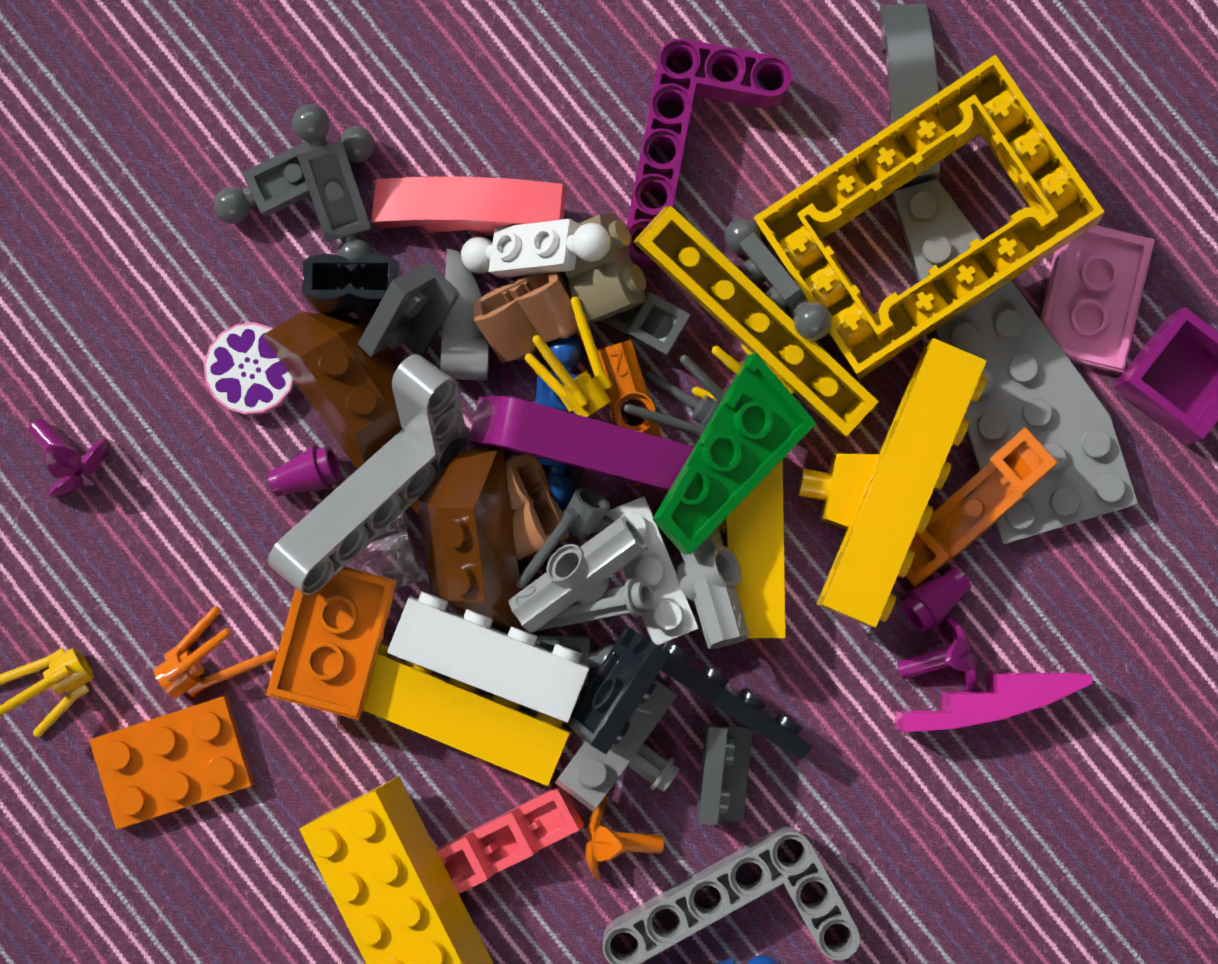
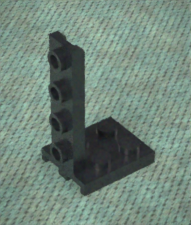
[566,626,812,759]

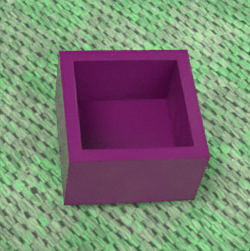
[1112,307,1218,445]

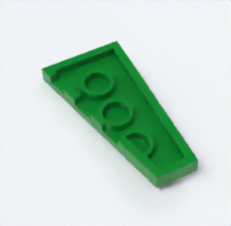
[652,353,817,555]

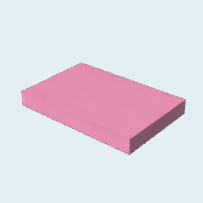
[1039,225,1155,374]

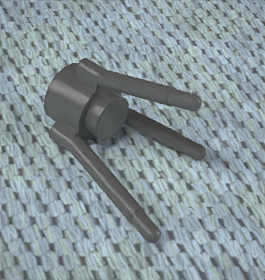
[624,355,726,438]
[517,487,614,589]

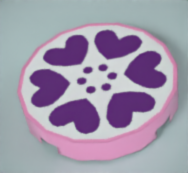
[204,322,296,416]

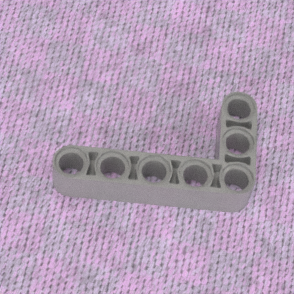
[268,354,467,595]
[603,826,860,964]

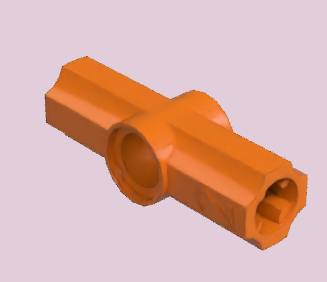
[597,340,662,486]

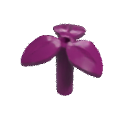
[29,419,109,497]
[897,615,978,692]

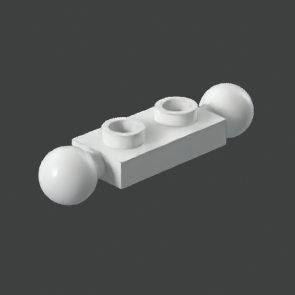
[461,219,611,278]

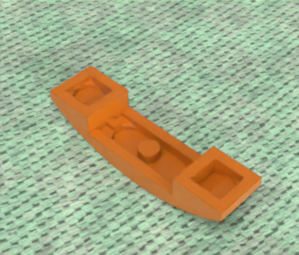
[906,427,1059,587]

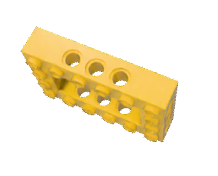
[753,55,1104,380]

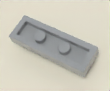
[555,680,677,812]

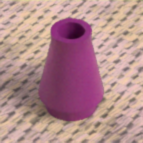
[268,445,341,497]
[900,567,971,632]

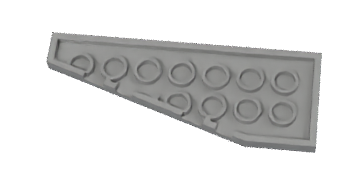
[891,179,1138,545]

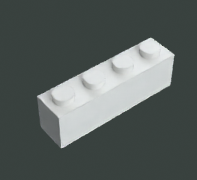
[387,592,589,723]

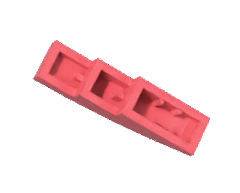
[371,177,566,237]
[436,786,585,894]

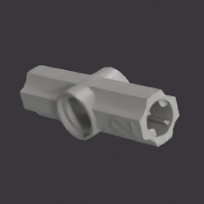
[508,516,648,633]
[677,527,749,649]

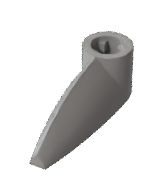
[441,249,489,381]

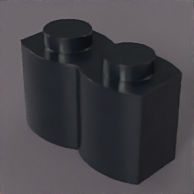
[302,254,403,315]

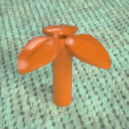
[585,797,664,880]

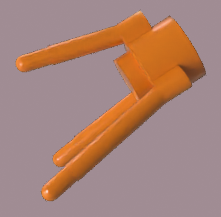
[153,606,277,699]

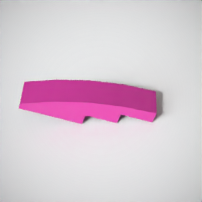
[895,672,1093,732]

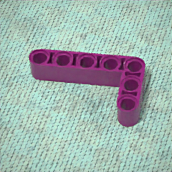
[627,39,792,269]
[468,396,694,491]

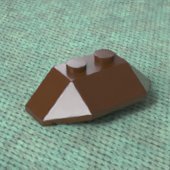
[263,311,402,469]
[418,449,526,634]

